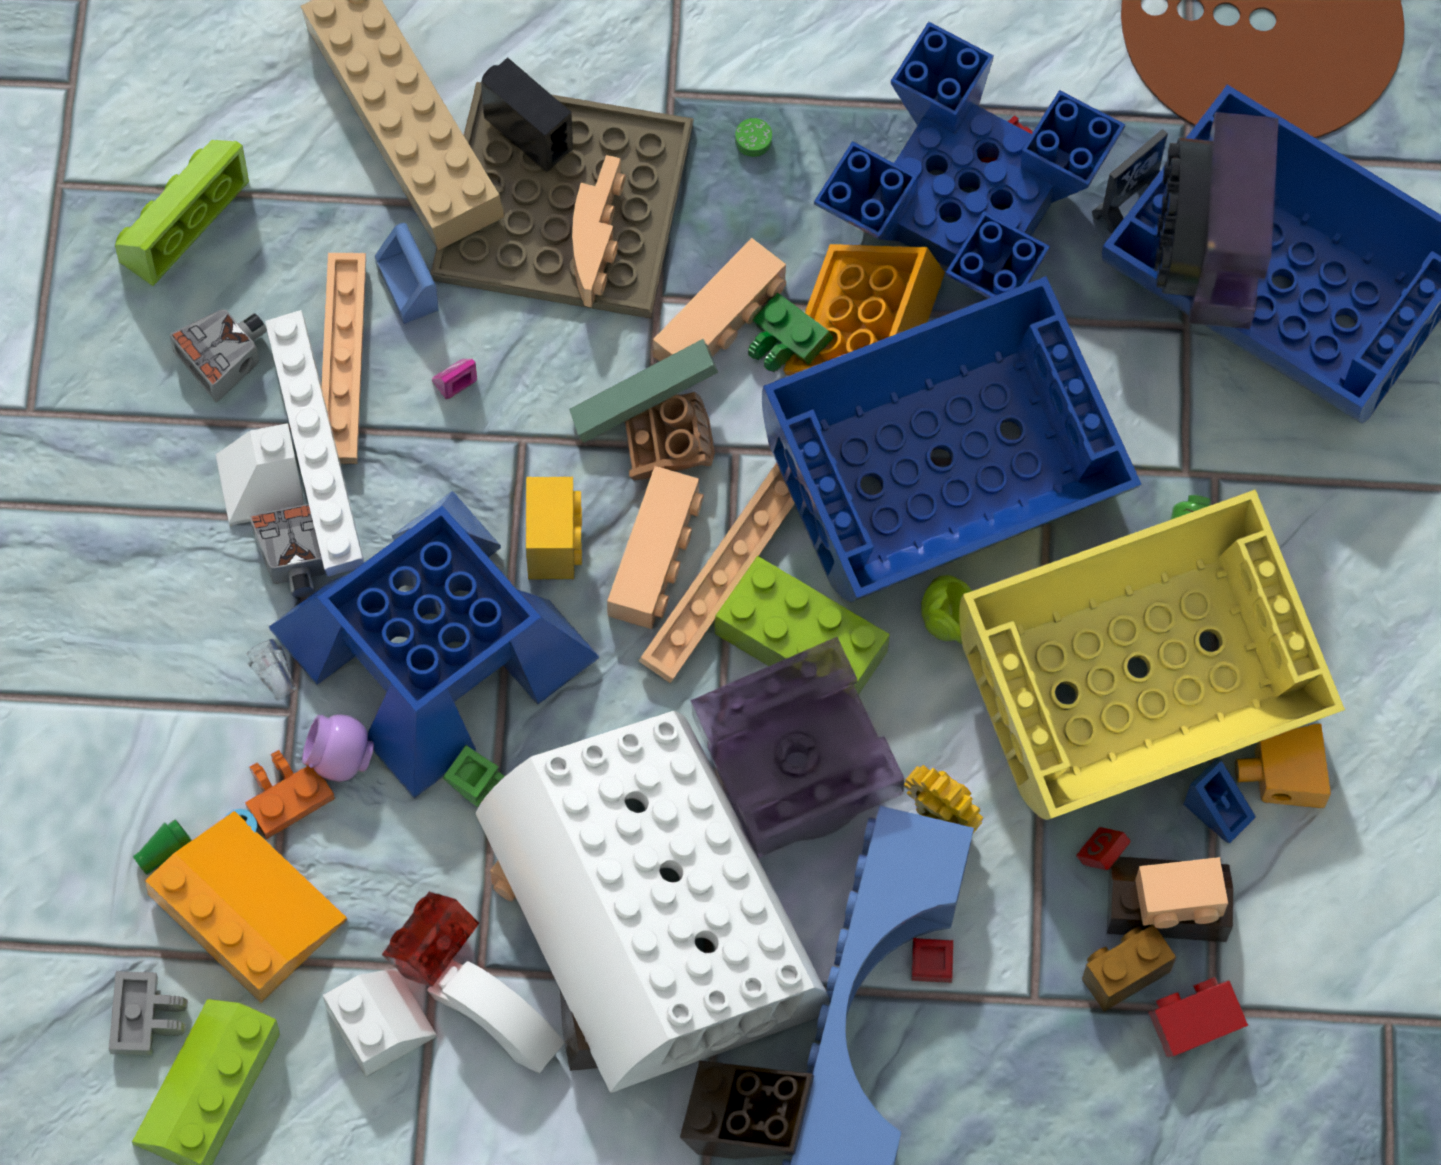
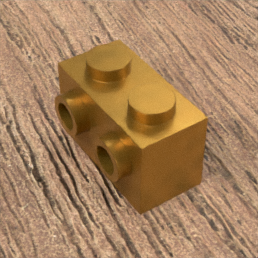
[1082,924,1176,1012]

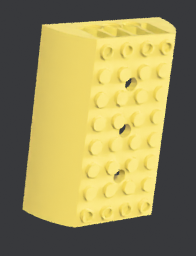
[959,489,1345,820]

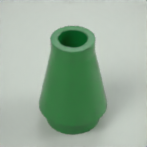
[133,819,192,875]

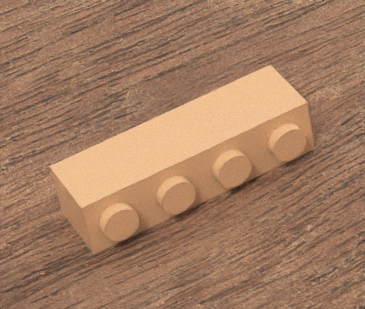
[653,238,786,361]
[607,466,704,629]

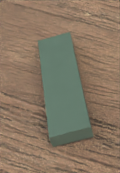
[569,339,719,443]

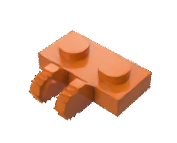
[245,750,335,839]

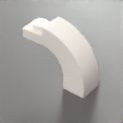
[427,960,565,1073]

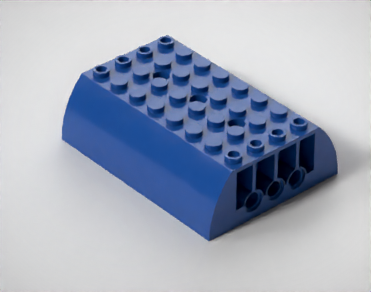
[1102,84,1441,423]
[762,276,1141,602]

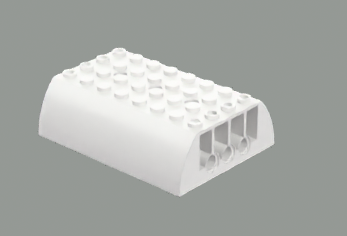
[475,711,830,1093]

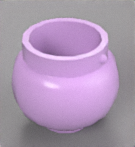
[302,714,374,782]

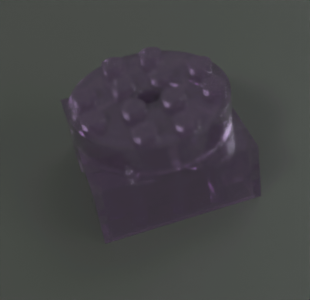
[691,637,904,858]

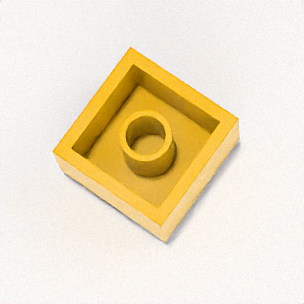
[526,477,582,580]

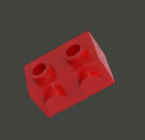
[1148,977,1248,1057]

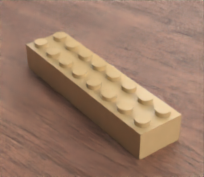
[301,0,505,250]

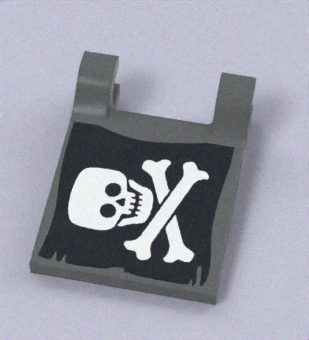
[1092,129,1168,233]

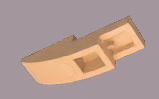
[572,155,626,308]

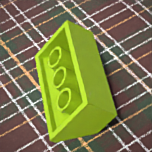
[114,140,249,286]
[132,999,280,1165]

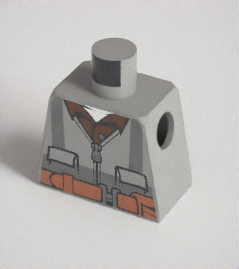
[170,309,267,402]
[250,504,326,598]

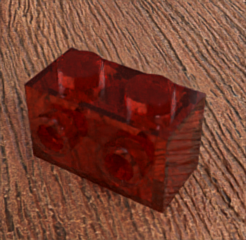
[381,891,480,987]

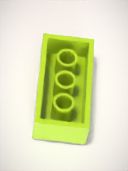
[715,556,890,713]

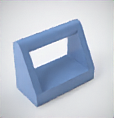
[374,223,439,324]

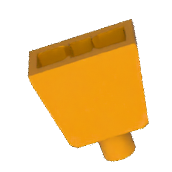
[1235,724,1331,808]

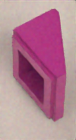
[432,359,477,399]

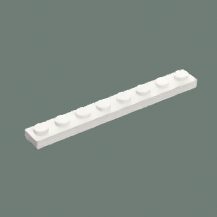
[265,310,365,577]

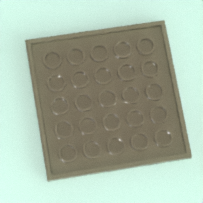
[430,82,694,319]

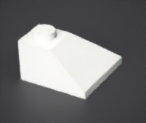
[215,423,304,526]

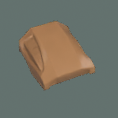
[625,392,715,480]

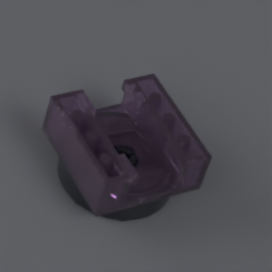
[1154,112,1278,329]

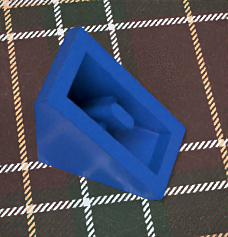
[1183,758,1256,843]

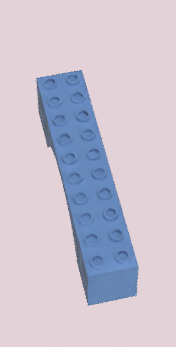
[782,806,974,1165]

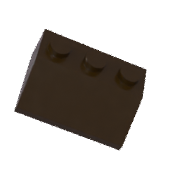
[1107,856,1234,942]

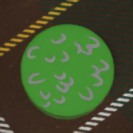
[735,118,772,157]

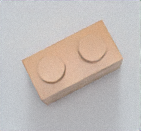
[1135,857,1228,929]

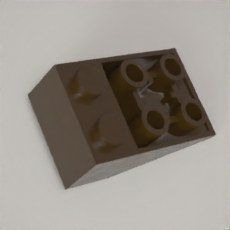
[680,1060,814,1159]

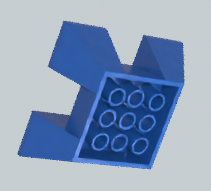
[814,21,1125,298]
[269,491,599,798]

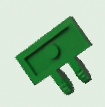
[748,292,833,372]

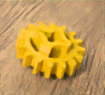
[903,765,984,833]

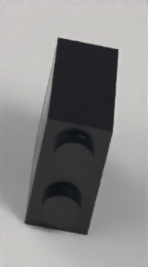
[481,57,573,172]

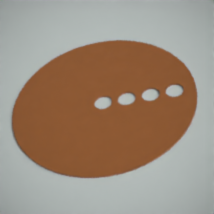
[1121,0,1404,138]

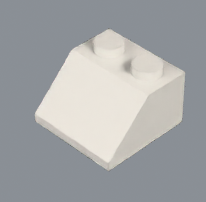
[323,968,437,1077]

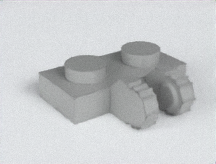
[109,971,188,1055]

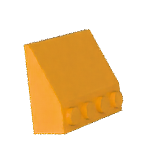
[783,244,945,376]
[145,811,347,1003]

